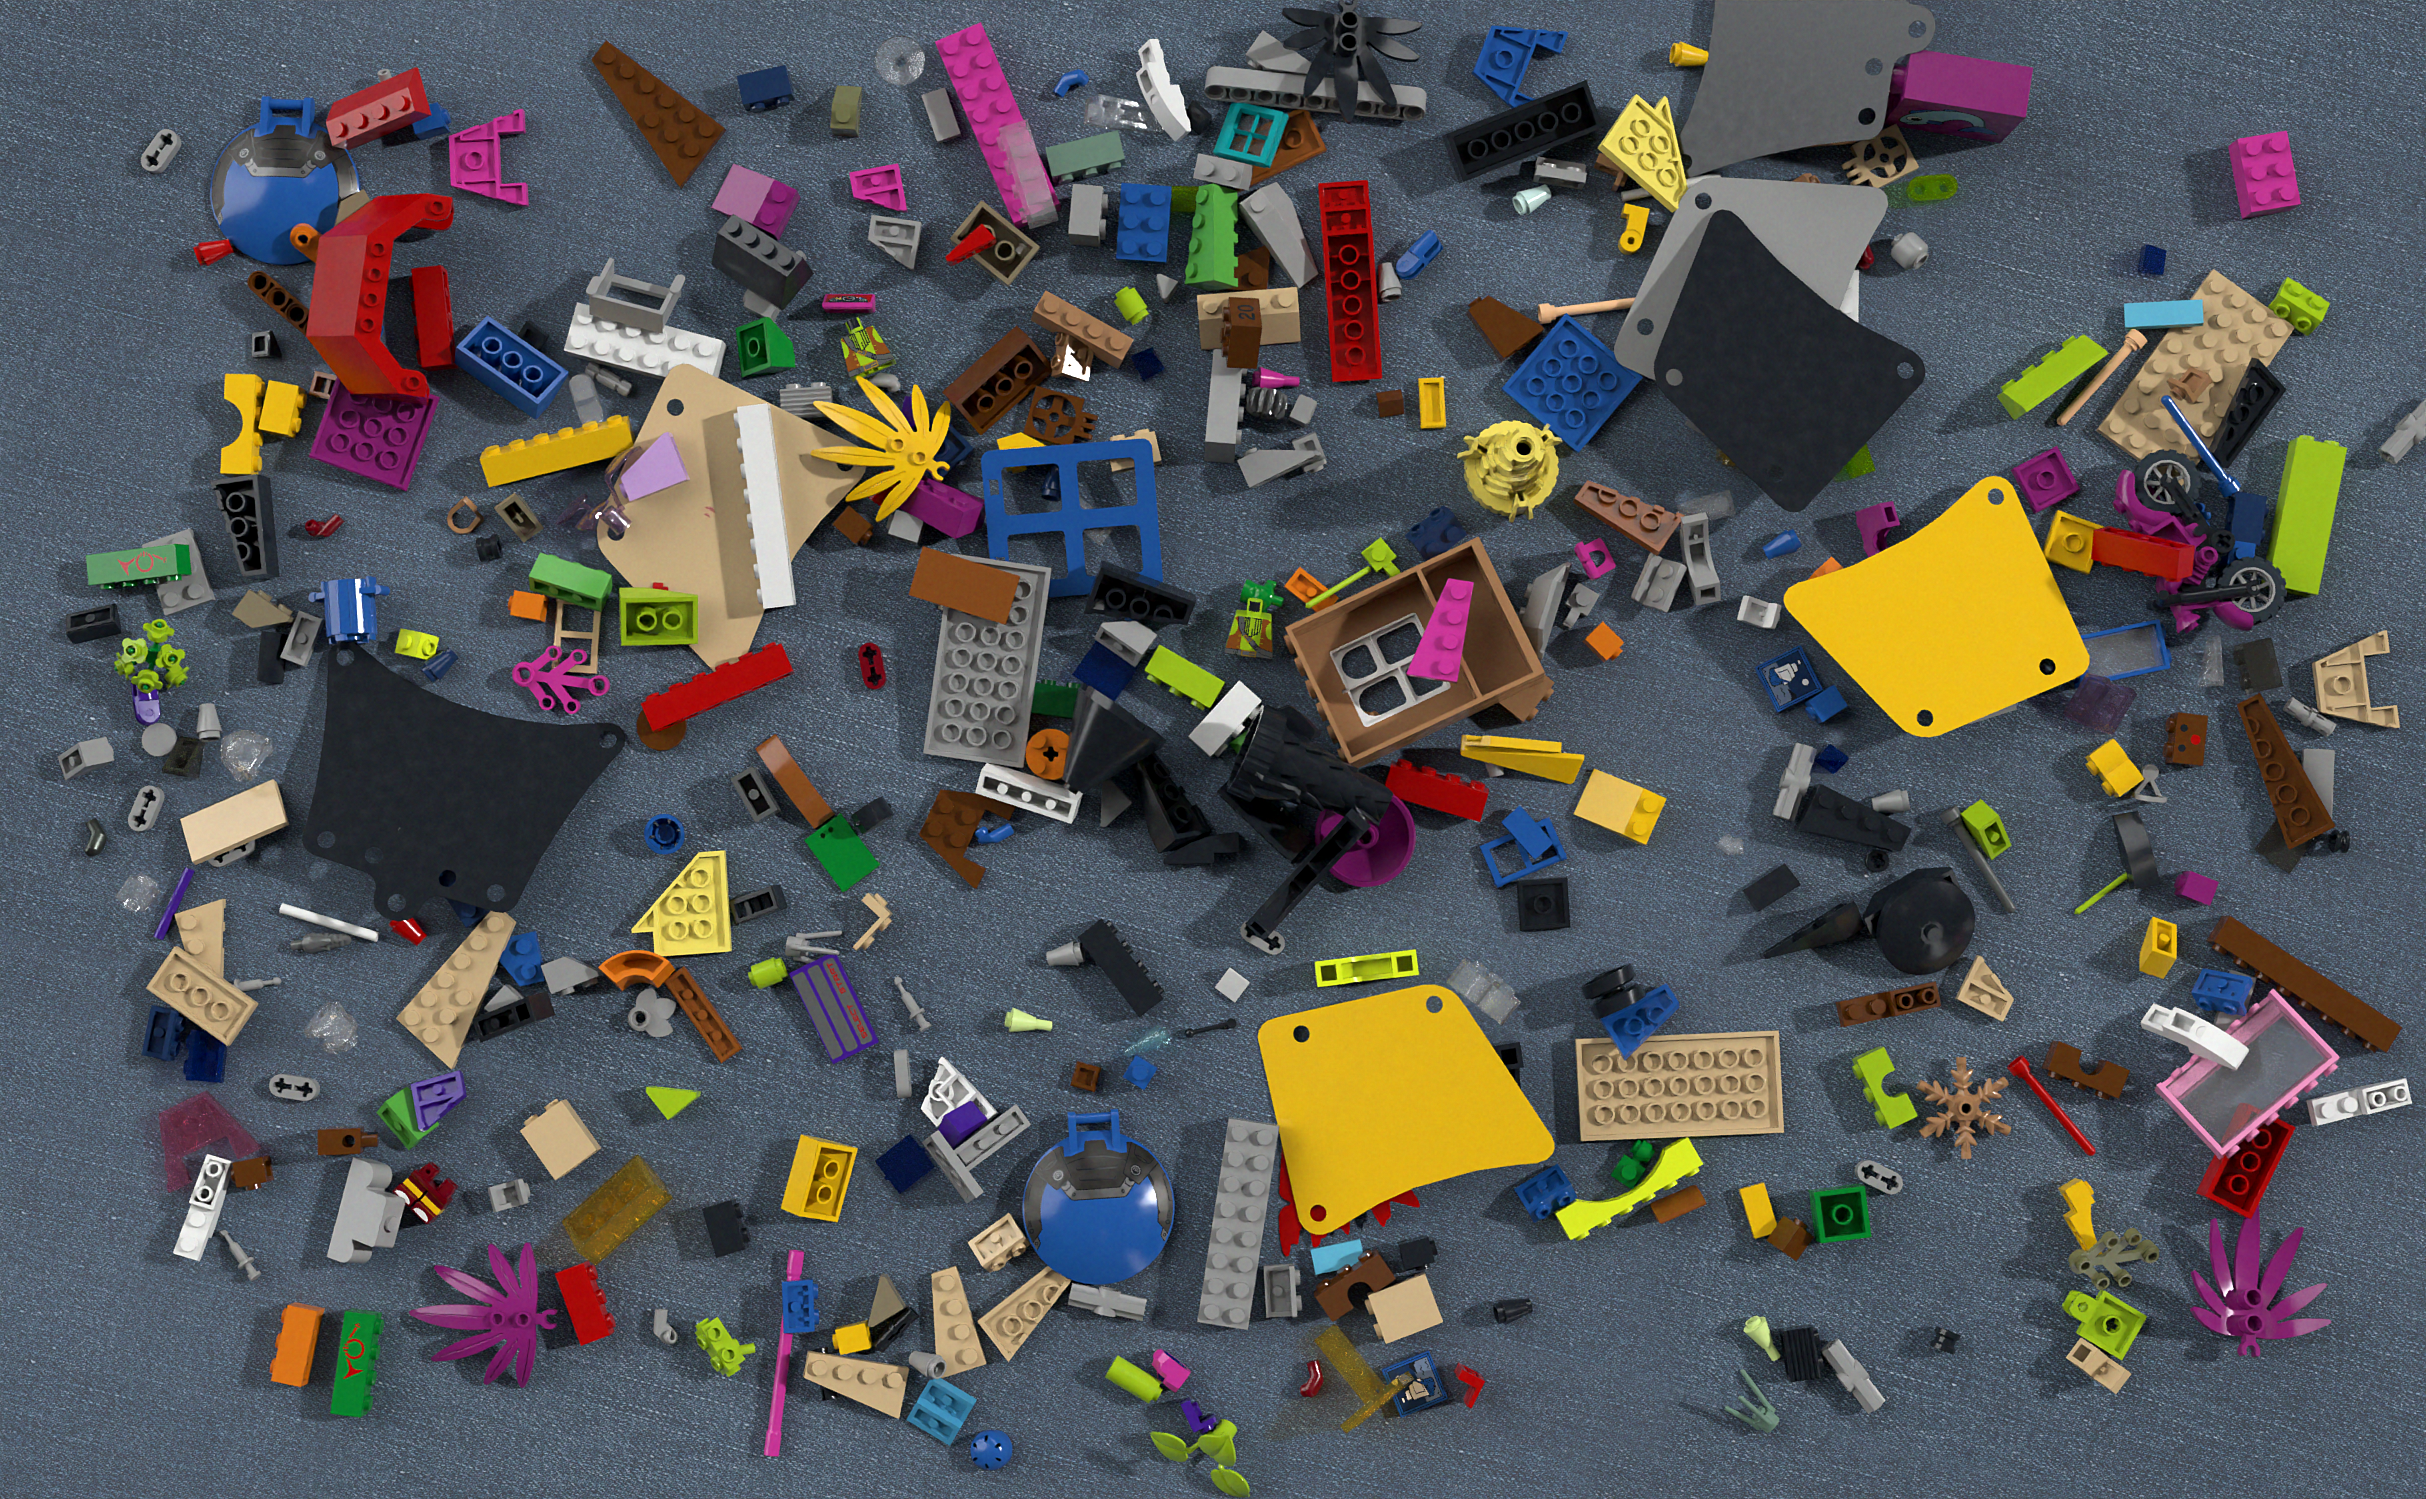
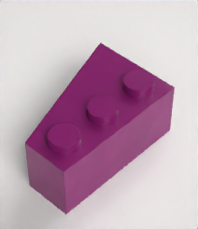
[899,475,986,539]

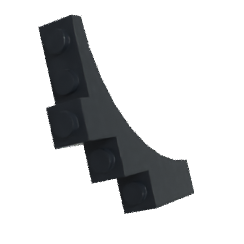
[1245,809,1371,941]

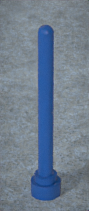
[2161,395,2241,497]

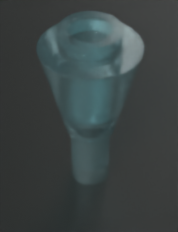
[1124,1024,1170,1058]

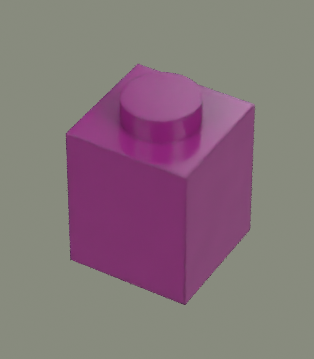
[2174,871,2219,906]

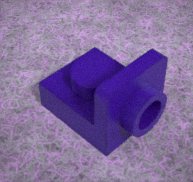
[1180,1397,1217,1433]

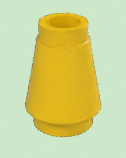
[1669,42,1708,67]

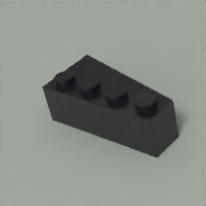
[210,474,280,580]

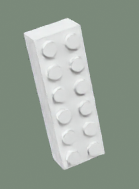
[564,302,727,381]

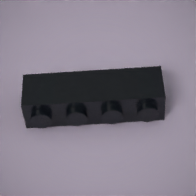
[1078,918,1165,1018]

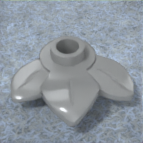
[628,988,677,1037]

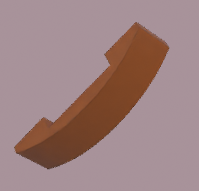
[755,734,835,829]

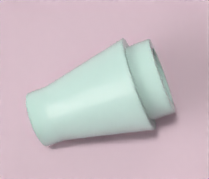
[1513,184,1551,215]

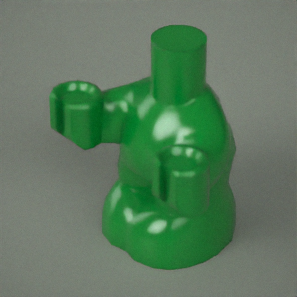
[1240,579,1284,613]

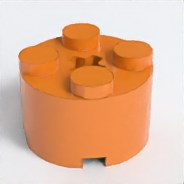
[1026,729,1069,781]

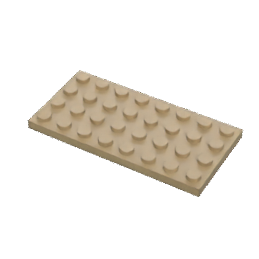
[2096,269,2295,486]
[1575,1030,1784,1141]

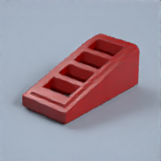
[945,224,997,267]

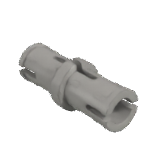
[2283,697,2336,737]

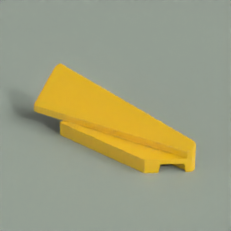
[1460,735,1584,784]

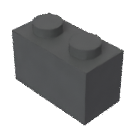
[731,766,781,824]

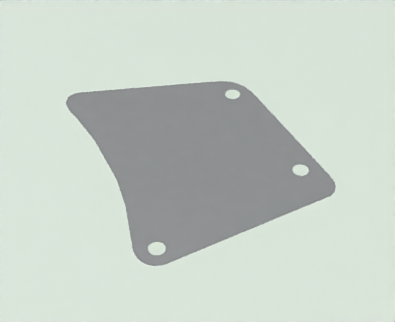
[1614,177,1888,386]

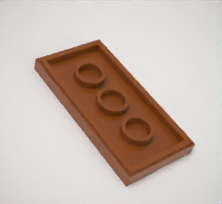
[1223,109,1327,193]
[908,546,1021,625]

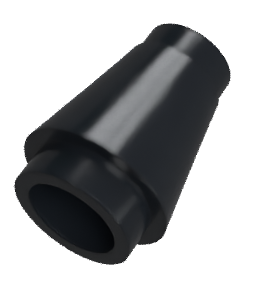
[1493,1298,1533,1325]

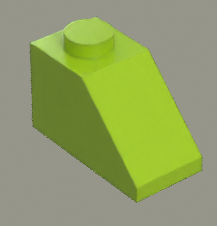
[1961,799,2012,860]

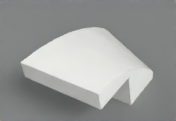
[921,1057,998,1139]

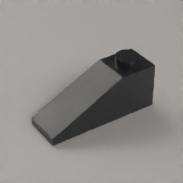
[472,991,555,1043]

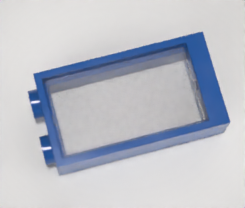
[2073,619,2172,689]

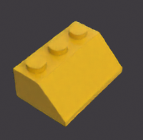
[781,1134,858,1222]

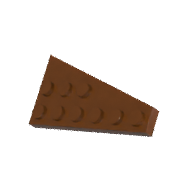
[591,40,726,189]

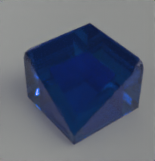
[1814,744,1849,774]

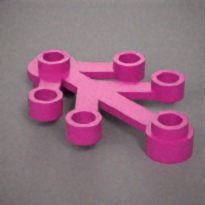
[512,645,610,714]

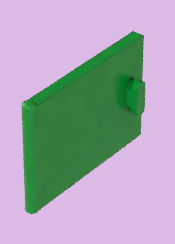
[804,813,880,893]

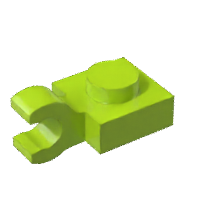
[1361,537,1401,578]

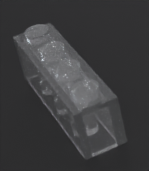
[996,120,1058,229]

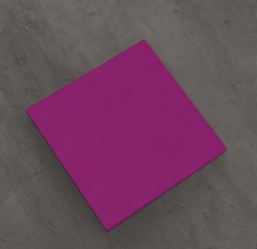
[308,377,440,492]

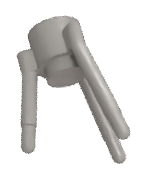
[785,931,842,964]

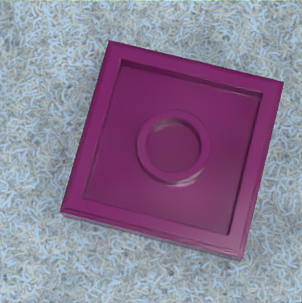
[2011,446,2081,514]

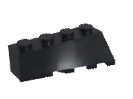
[1083,560,1196,625]

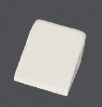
[1215,967,1250,1002]

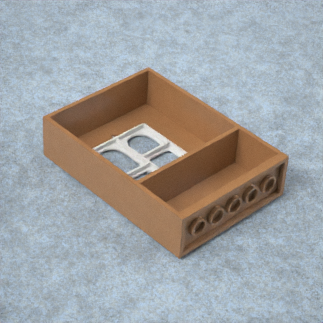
[1283,537,1545,768]

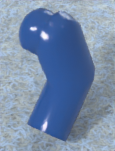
[975,823,1014,844]

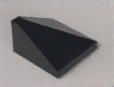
[252,331,282,358]

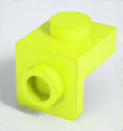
[395,628,439,660]

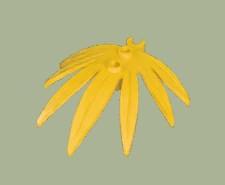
[810,376,951,522]

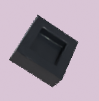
[517,321,550,352]

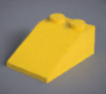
[1573,769,1666,846]

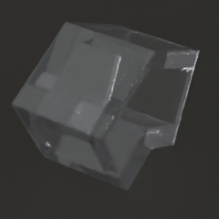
[1715,833,1744,856]

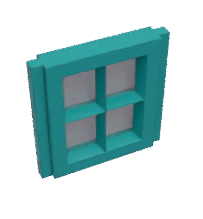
[1213,102,1289,168]

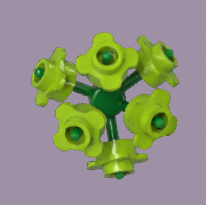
[114,619,189,693]

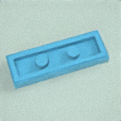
[2124,299,2204,330]

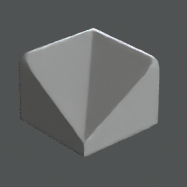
[1289,395,1317,428]

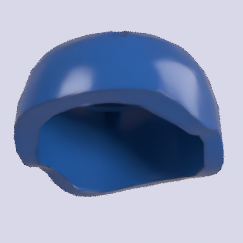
[644,814,684,854]
[970,1430,1012,1471]

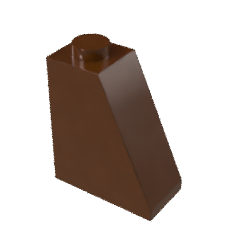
[1466,295,1544,363]

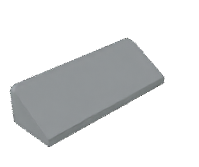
[2301,749,2335,819]

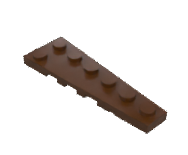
[2237,693,2336,850]

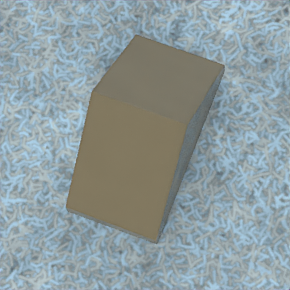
[494,493,544,543]
[868,1273,906,1327]

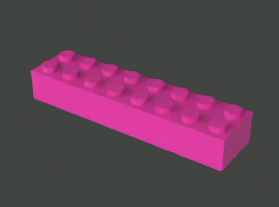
[935,22,1061,229]

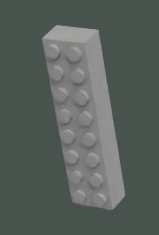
[1197,1117,1279,1330]

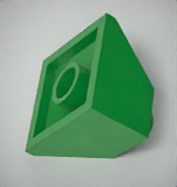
[735,317,796,377]

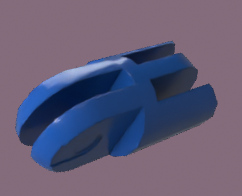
[1396,230,1443,280]

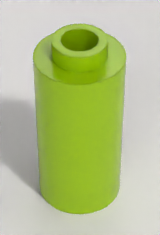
[1105,1355,1163,1404]

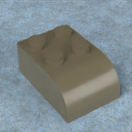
[950,200,1040,287]

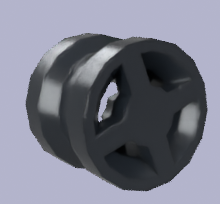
[476,534,503,562]
[1930,1326,1961,1355]

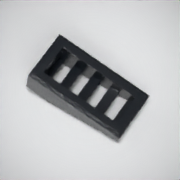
[729,885,788,925]

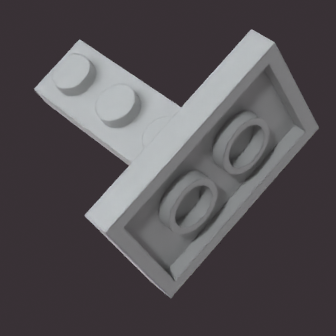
[922,1104,1031,1204]

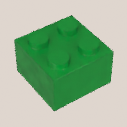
[1808,1184,1872,1243]

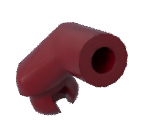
[305,513,345,538]

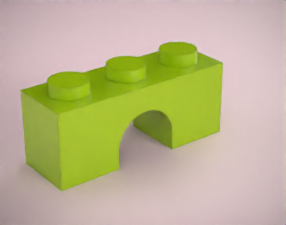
[1852,1046,1918,1129]

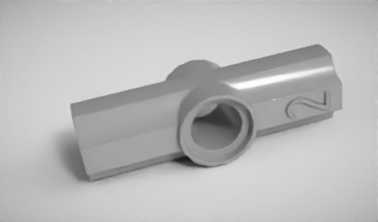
[2377,398,2426,465]
[1772,743,1817,822]
[1068,1282,1147,1321]
[1820,1338,1885,1414]

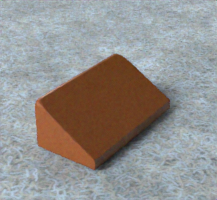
[1650,1185,1706,1224]

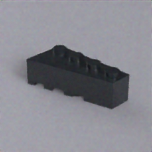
[1793,784,1912,852]

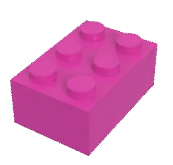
[2228,131,2301,219]

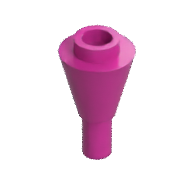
[1252,366,1299,389]

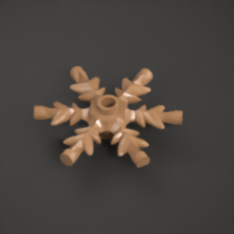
[1916,1057,2011,1159]

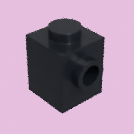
[1397,1235,1438,1271]

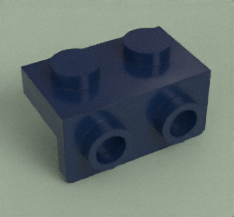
[1405,506,1468,562]
[141,1005,186,1061]

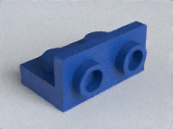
[2191,968,2253,1016]
[1514,1163,1577,1223]
[781,1278,819,1333]

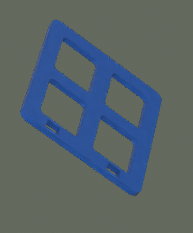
[981,438,1163,597]

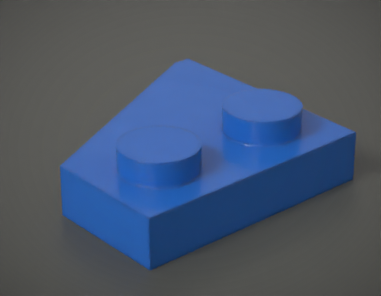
[499,931,546,986]

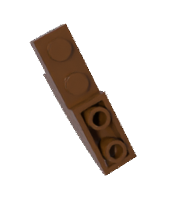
[1835,981,1941,1027]

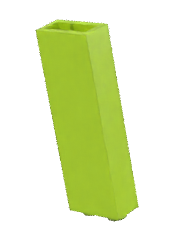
[2261,435,2347,597]

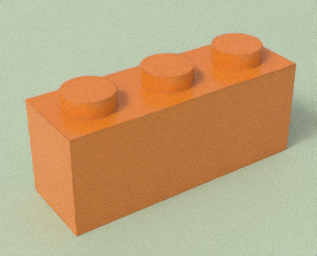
[270,1302,325,1387]

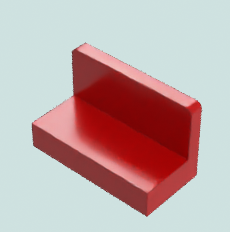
[1454,1362,1485,1409]

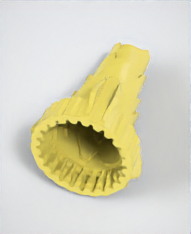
[1457,421,1562,523]

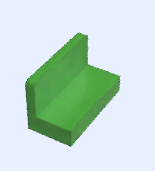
[376,1087,439,1150]

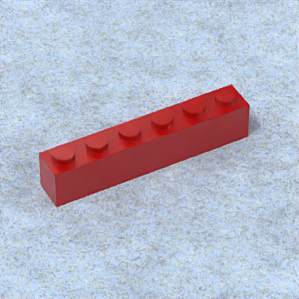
[641,642,795,734]

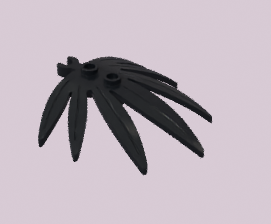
[1282,0,1423,124]

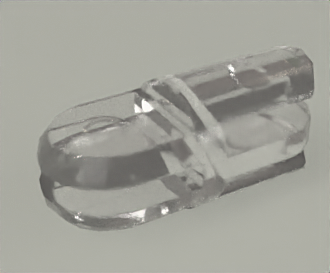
[569,373,603,424]

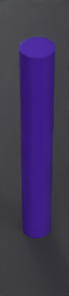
[154,867,195,940]

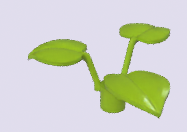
[1150,1419,1250,1498]

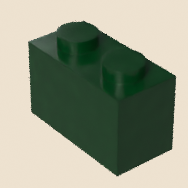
[1031,679,1081,719]

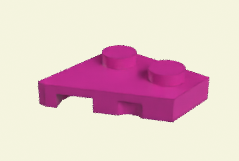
[849,163,908,213]

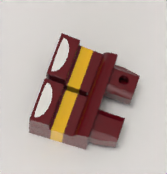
[392,1162,458,1225]

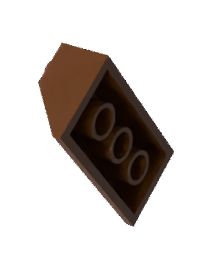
[942,325,1052,436]

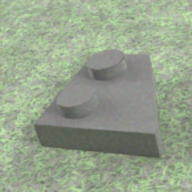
[868,215,922,271]

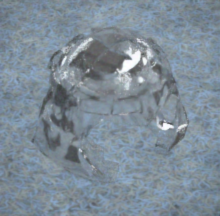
[221,729,275,782]
[304,1001,358,1055]

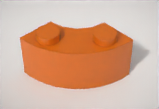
[598,950,675,991]

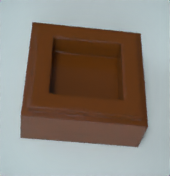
[1070,1061,1101,1092]

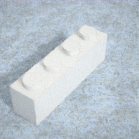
[975,763,1083,824]

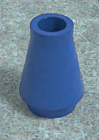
[1762,529,1802,560]

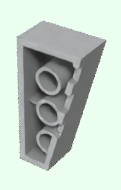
[1204,349,1247,463]

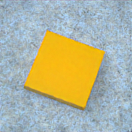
[2042,510,2104,575]

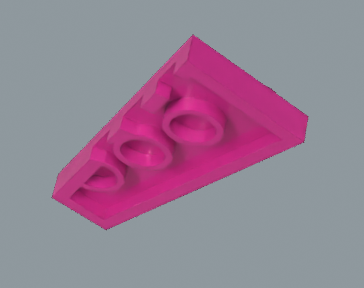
[1406,578,1474,684]

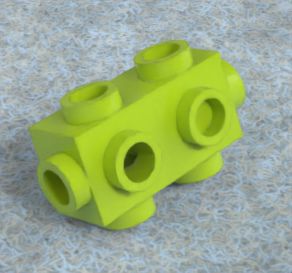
[695,1317,755,1377]

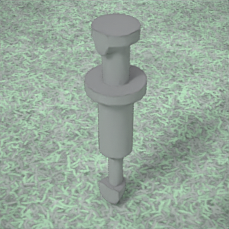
[232,977,281,992]
[894,977,932,1032]
[219,1230,261,1281]

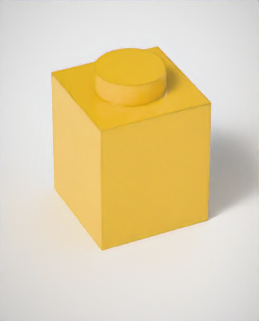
[832,1320,873,1355]

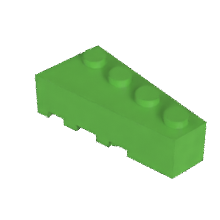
[1185,184,1238,291]

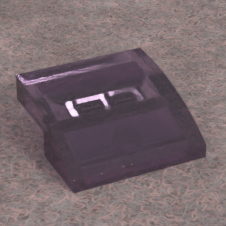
[2063,673,2137,735]

